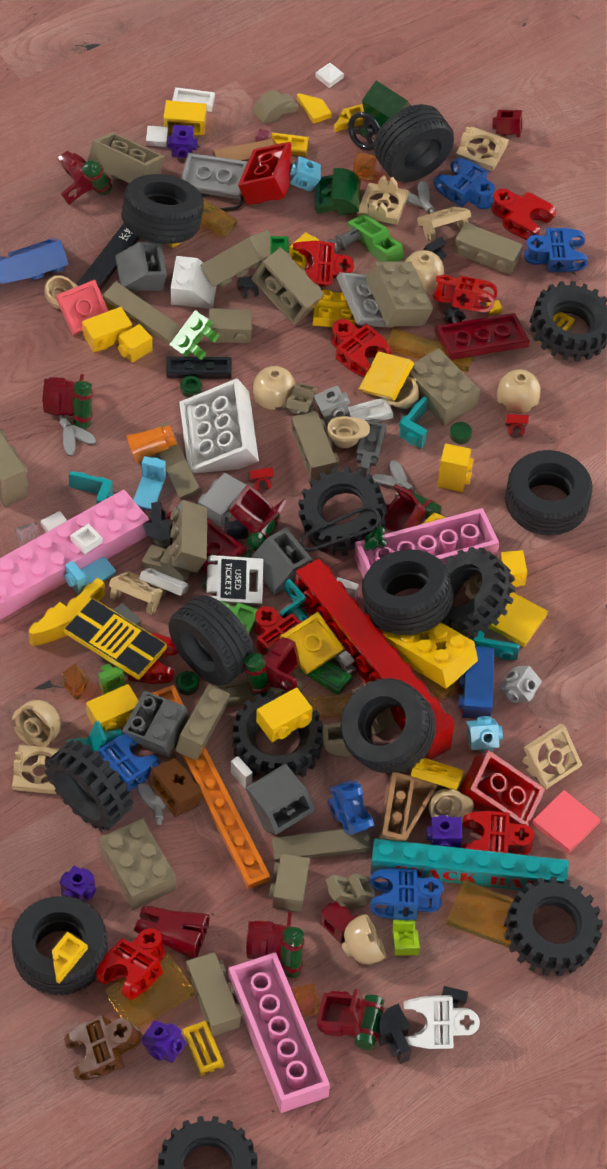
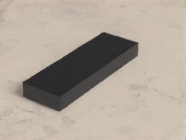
[166,357,232,379]

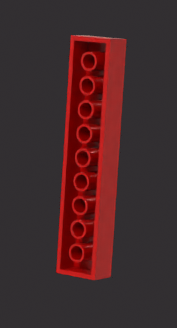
[295,559,455,760]

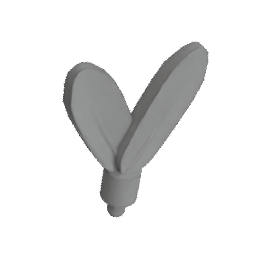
[406,181,434,213]
[59,415,96,456]
[372,460,416,493]
[138,783,166,825]

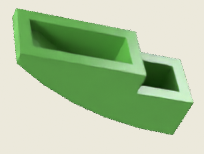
[348,214,404,262]

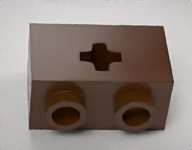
[148,758,202,817]

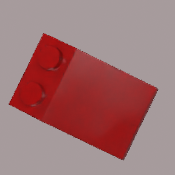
[238,142,292,205]
[459,750,545,826]

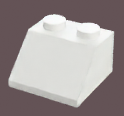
[171,256,217,309]

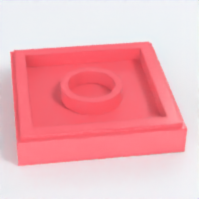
[55,280,109,336]
[532,790,601,854]

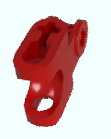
[491,188,556,241]

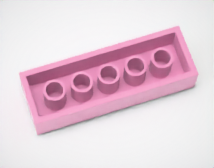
[354,508,499,579]
[228,952,330,1113]

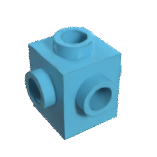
[290,156,321,192]
[466,716,503,752]

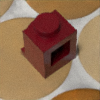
[492,110,523,138]
[320,901,358,944]

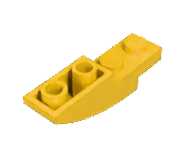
[28,577,105,646]

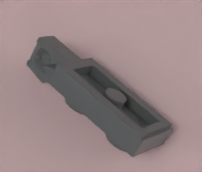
[356,420,387,476]

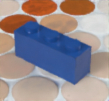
[458,647,494,719]

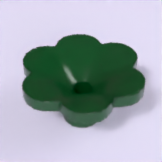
[364,526,387,551]

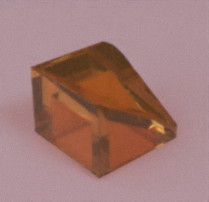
[353,152,377,181]
[62,664,89,700]
[291,983,320,1017]

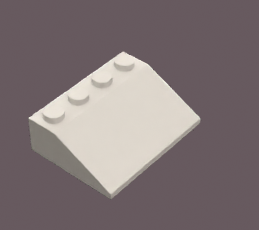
[179,378,259,474]

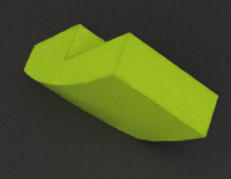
[392,919,420,956]

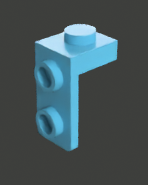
[134,456,166,511]
[64,557,116,595]

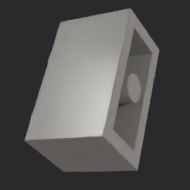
[198,472,246,528]

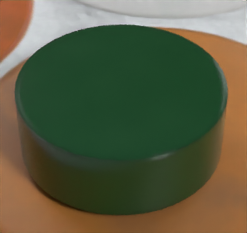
[180,376,202,398]
[450,422,472,444]
[176,671,199,695]

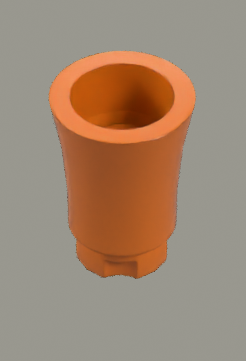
[126,425,177,464]

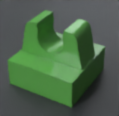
[98,663,125,694]

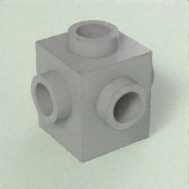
[314,385,350,424]
[500,665,542,703]

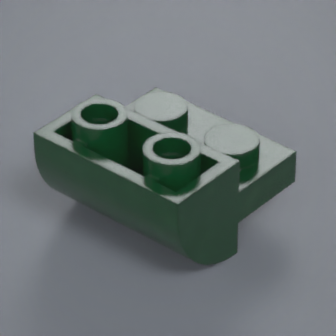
[315,168,361,216]

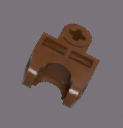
[64,1015,142,1080]

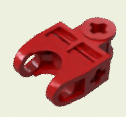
[293,240,354,287]
[433,275,498,312]
[331,319,392,377]
[254,606,301,656]
[108,632,178,684]
[461,811,534,855]
[96,928,166,1000]

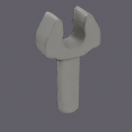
[333,651,356,674]

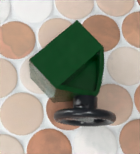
[348,80,411,151]

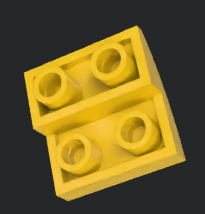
[313,290,356,327]

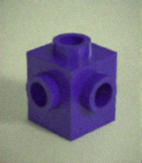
[168,125,197,158]
[426,815,462,848]
[59,865,97,903]
[141,1020,186,1063]

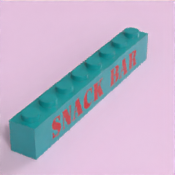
[370,838,569,891]

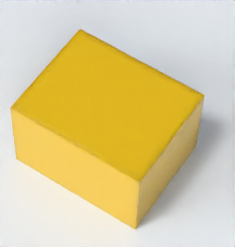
[486,300,502,316]

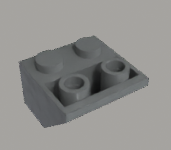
[115,241,167,291]
[251,528,312,595]
[122,691,190,759]
[246,764,316,835]

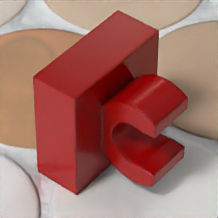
[505,414,529,436]
[248,467,274,491]

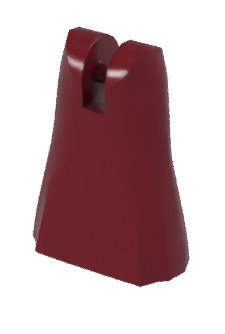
[134,906,210,959]

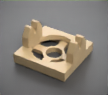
[455,126,509,171]
[357,175,409,225]
[417,207,471,241]
[109,571,167,615]
[522,724,583,789]
[12,745,59,794]

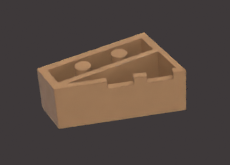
[377,772,438,842]

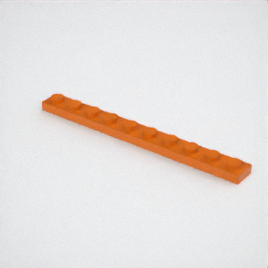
[152,685,270,889]

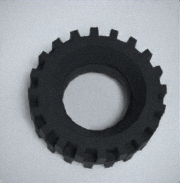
[529,281,607,361]
[298,467,388,556]
[441,547,516,638]
[232,691,323,778]
[44,740,133,831]
[504,877,603,976]
[158,1116,258,1169]

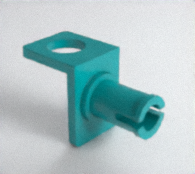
[279,579,309,622]
[66,721,123,752]

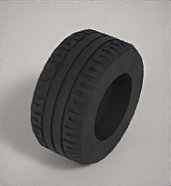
[373,104,454,182]
[121,174,204,244]
[505,450,593,536]
[362,549,453,635]
[169,595,255,685]
[340,678,436,774]
[11,896,108,995]

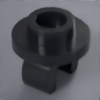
[442,305,466,324]

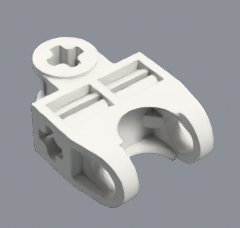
[403,995,480,1049]

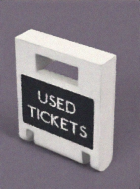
[207,555,263,606]

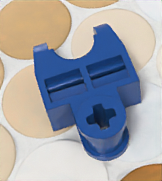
[433,158,495,209]
[524,228,588,272]
[98,734,161,792]
[328,780,375,835]
[370,868,443,920]

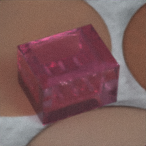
[255,128,269,142]

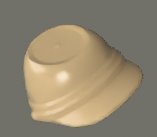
[44,276,78,309]
[387,376,419,409]
[327,416,370,448]
[428,789,474,823]

